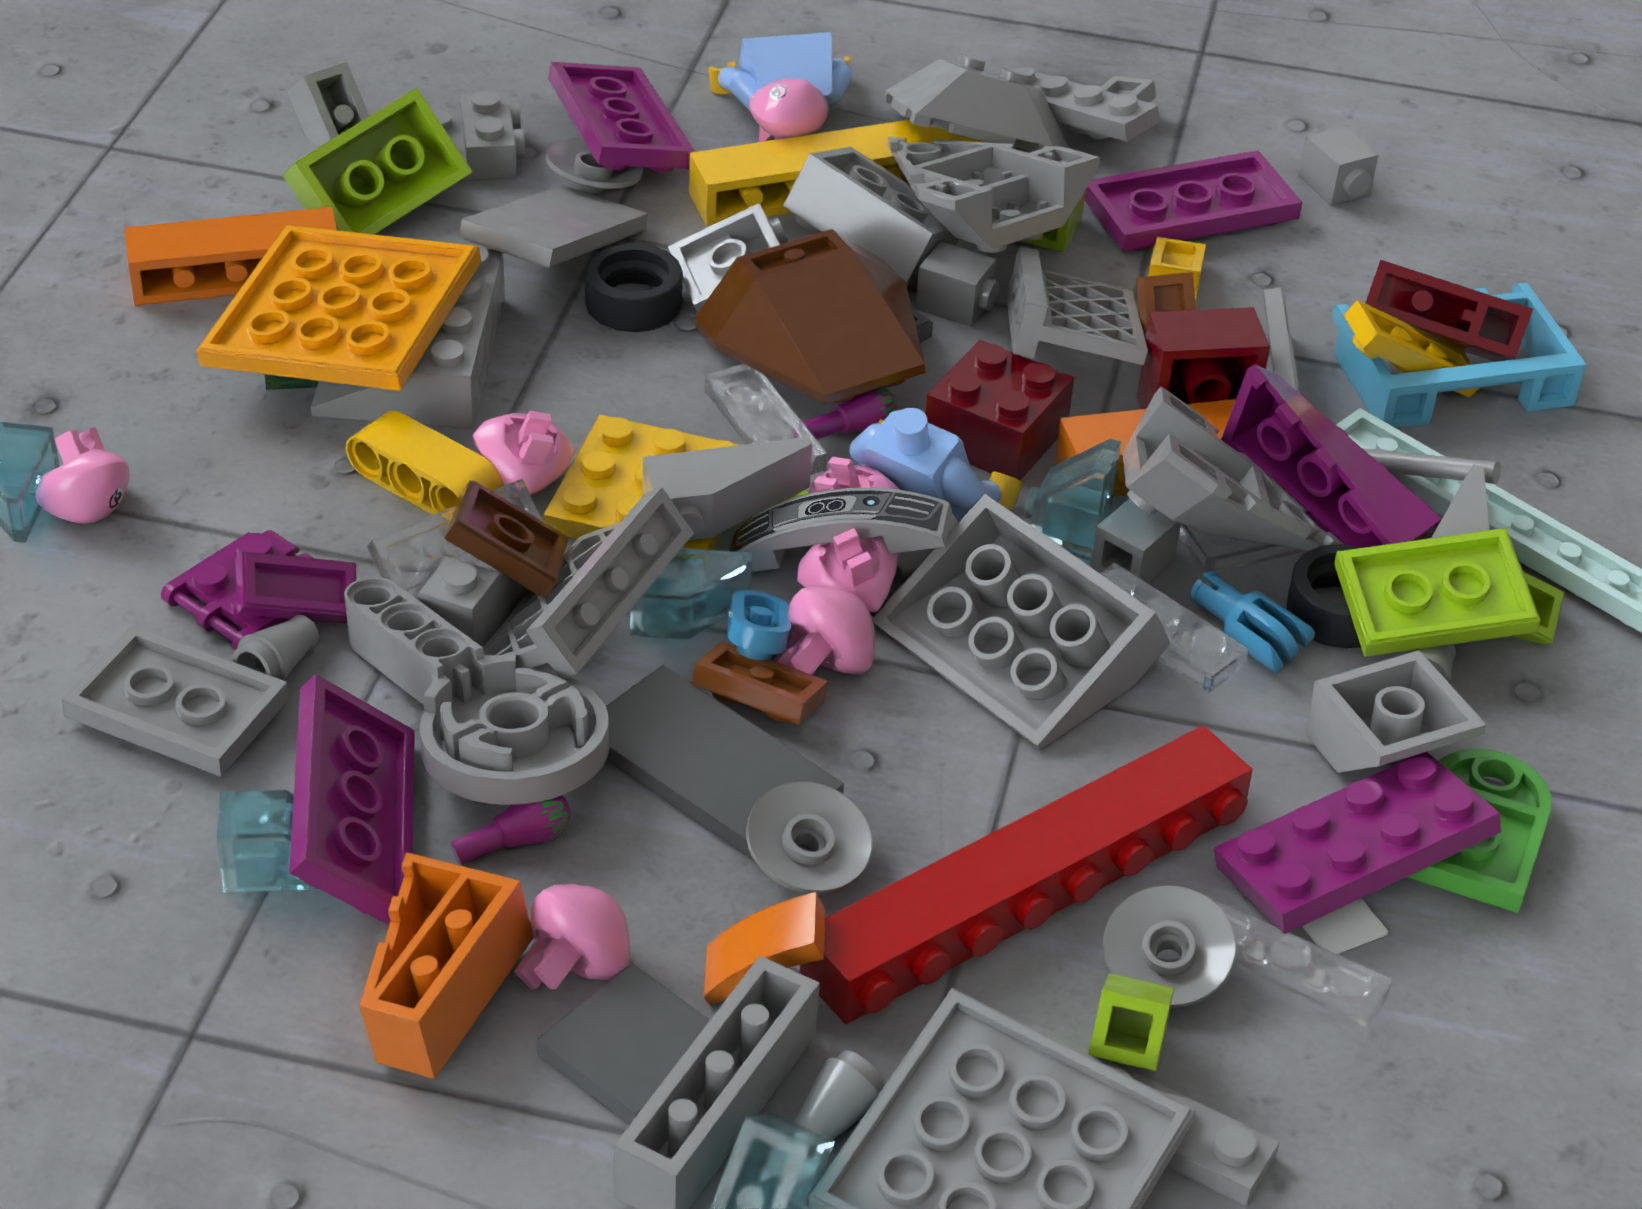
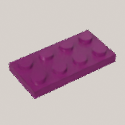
[548,61,695,173]
[1084,150,1303,251]
[289,674,415,925]
[1214,752,1501,934]

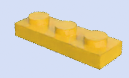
[1344,300,1479,398]

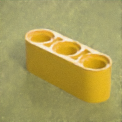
[345,410,504,524]

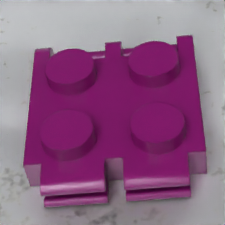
[161,530,313,650]

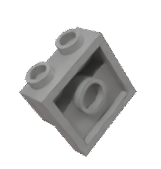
[432,90,525,181]
[668,203,789,313]

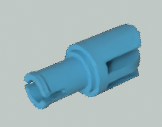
[1191,571,1315,674]

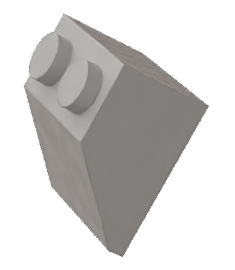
[1306,650,1487,773]

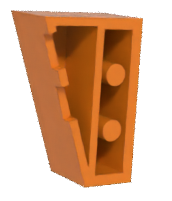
[359,852,533,1079]

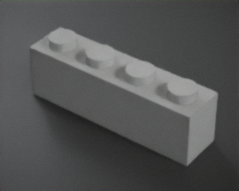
[614,956,820,1209]

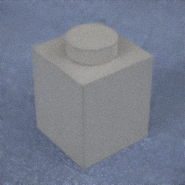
[1299,125,1379,206]
[916,241,1000,327]
[1090,498,1181,594]

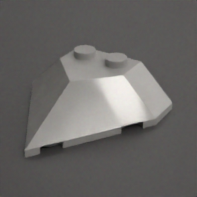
[882,53,1069,152]
[888,137,1100,252]
[1122,386,1343,550]

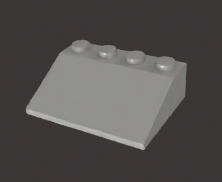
[311,245,505,428]
[872,494,1171,751]

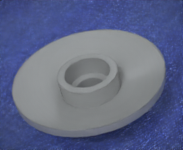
[546,138,643,194]
[746,781,872,894]
[1103,885,1236,1008]

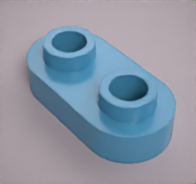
[727,590,791,661]

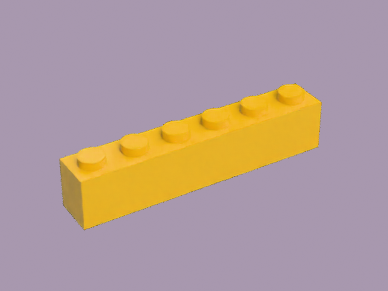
[689,119,986,226]

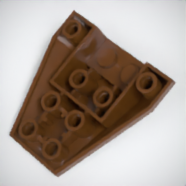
[695,229,926,405]

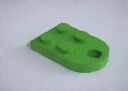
[1407,749,1552,913]

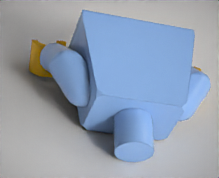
[708,32,853,136]
[850,408,1024,522]

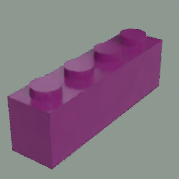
[1221,365,1442,548]

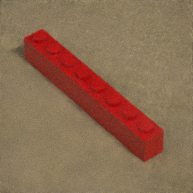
[799,725,1253,1025]

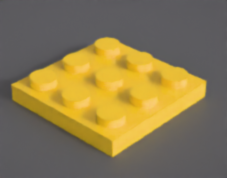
[543,414,739,568]

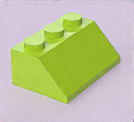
[282,87,472,235]

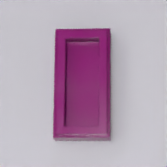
[236,551,357,624]

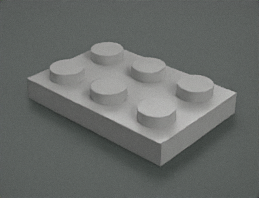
[61,625,289,777]

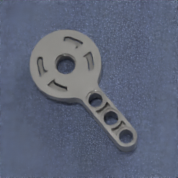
[344,577,610,805]

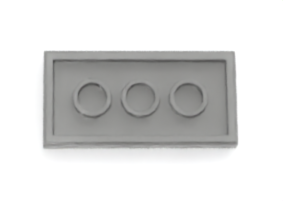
[459,185,649,268]

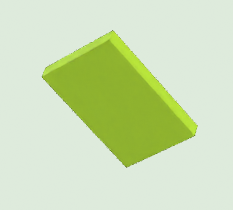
[1334,528,1541,657]

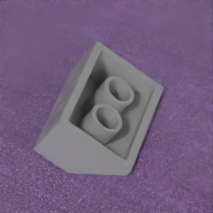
[783,147,960,286]

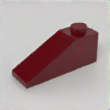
[1365,259,1533,362]

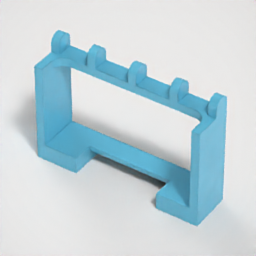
[1332,282,1586,429]

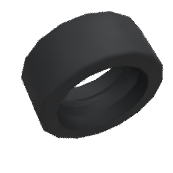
[585,243,683,332]
[1286,544,1362,649]

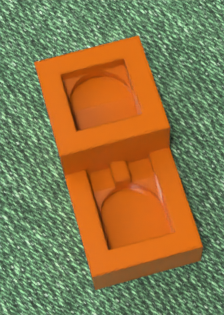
[704,892,825,1005]

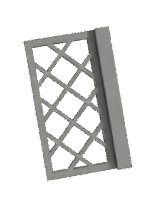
[1006,246,1148,365]
[483,487,694,679]

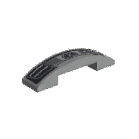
[722,488,952,575]

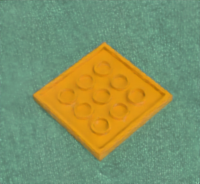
[196,225,482,391]

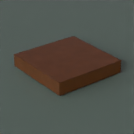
[444,480,568,599]

